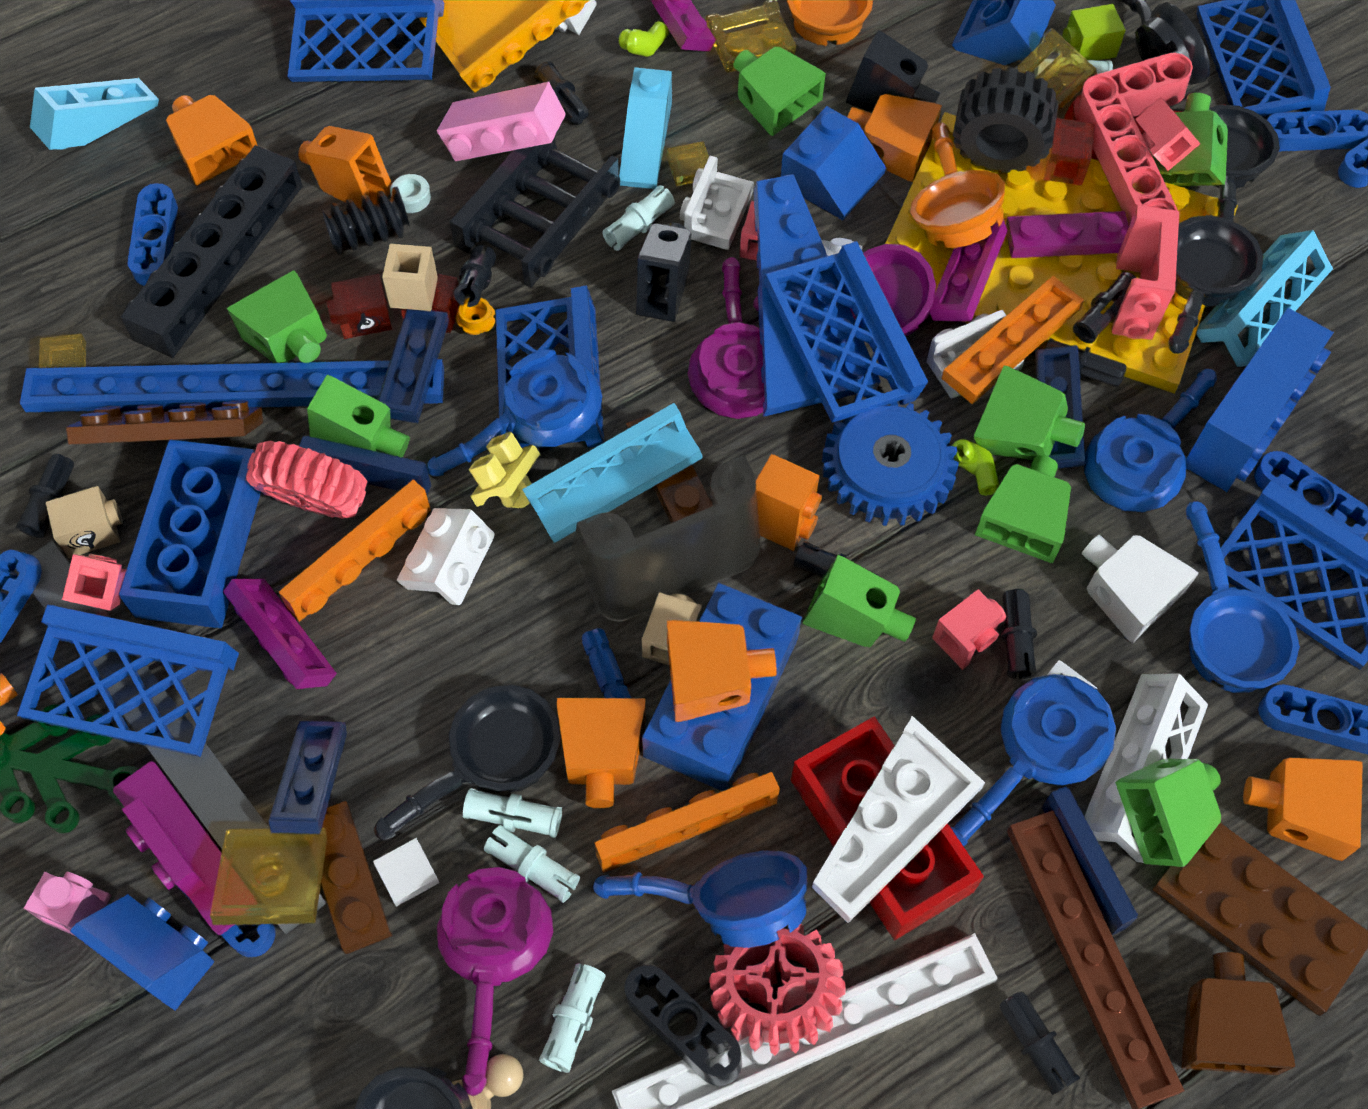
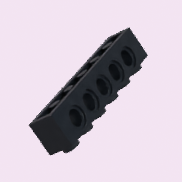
[120,145,303,358]

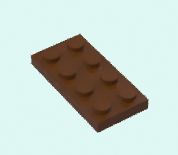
[66,400,263,445]
[1152,823,1368,1016]

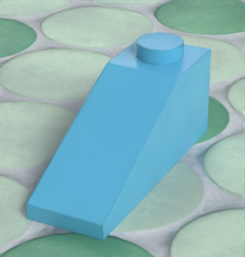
[619,67,672,189]
[30,78,159,150]

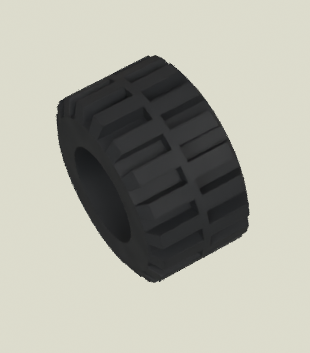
[953,68,1058,173]

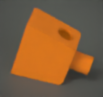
[848,94,942,182]
[166,95,258,186]
[298,126,392,208]
[667,620,777,722]
[557,698,646,808]
[1243,758,1363,861]

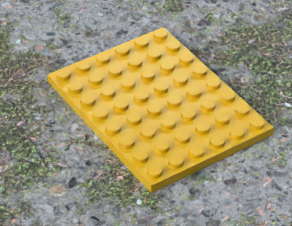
[885,112,1238,394]

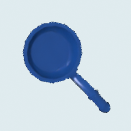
[426,350,603,476]
[1084,369,1217,512]
[1186,501,1300,693]
[951,674,1116,846]
[593,850,807,948]

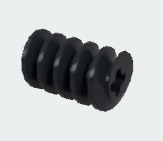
[321,187,410,255]

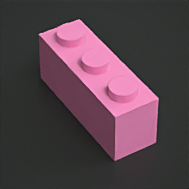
[437,82,566,161]

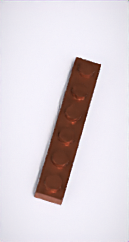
[1007,811,1185,1109]

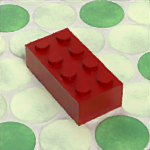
[791,716,984,941]

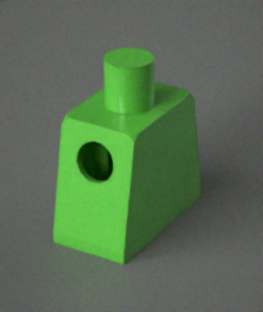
[734,47,826,136]
[1150,93,1228,186]
[227,270,327,363]
[974,365,1085,460]
[307,375,410,457]
[975,456,1071,564]
[802,555,916,647]
[1115,759,1221,867]

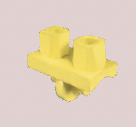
[469,432,540,508]

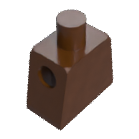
[1182,952,1295,1075]

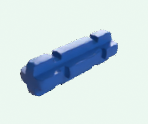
[582,628,631,698]

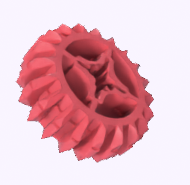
[246,441,368,519]
[709,924,846,1056]

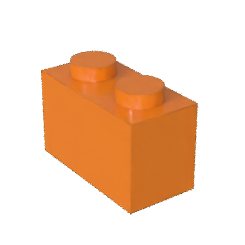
[748,454,822,551]

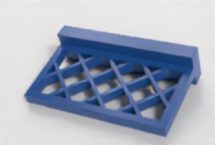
[287,0,445,82]
[1196,0,1331,117]
[763,241,928,423]
[496,286,604,448]
[1221,480,1368,670]
[17,604,239,757]

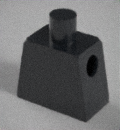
[846,30,940,112]
[636,223,692,322]

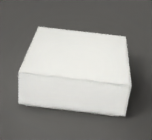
[373,838,439,907]

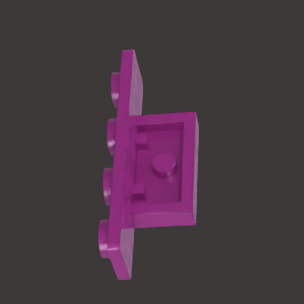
[113,762,258,935]

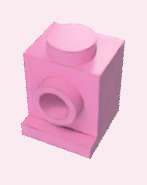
[24,872,111,936]

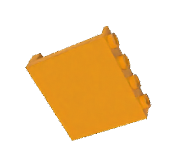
[419,0,590,93]

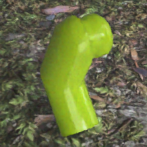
[618,21,670,57]
[952,439,999,496]

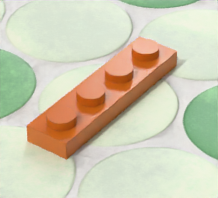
[941,276,1084,404]
[279,479,431,622]
[594,772,780,873]

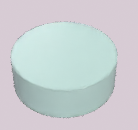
[390,174,431,213]

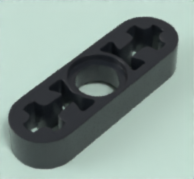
[625,965,742,1086]

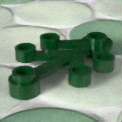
[0,705,139,834]

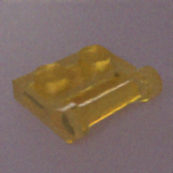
[706,0,796,73]
[1015,28,1097,112]

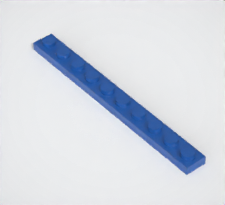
[20,359,444,412]

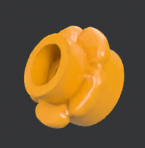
[456,298,495,335]

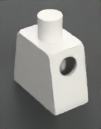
[1082,535,1198,644]

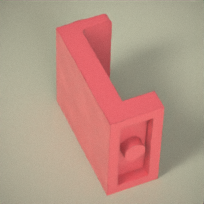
[1112,205,1179,340]

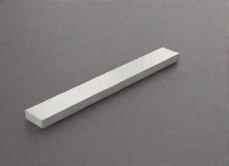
[612,933,998,1109]

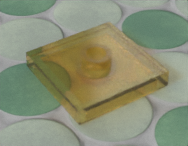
[210,828,327,925]

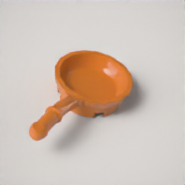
[787,0,873,46]
[910,122,1005,248]

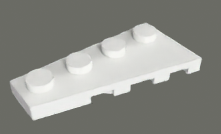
[812,716,985,923]

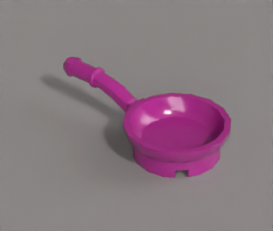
[753,244,936,336]
[687,257,765,419]
[437,867,553,1096]

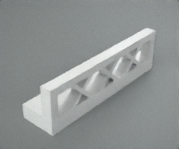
[1084,673,1208,863]

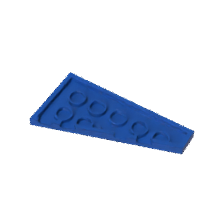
[754,174,881,417]

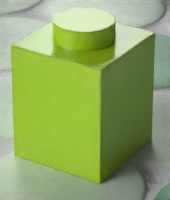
[1062,4,1126,61]

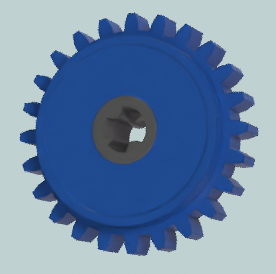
[822,402,959,526]

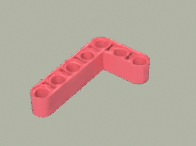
[1078,53,1193,225]

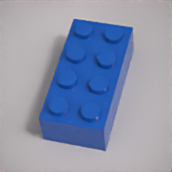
[1186,308,1334,492]
[119,440,261,629]
[642,583,802,791]

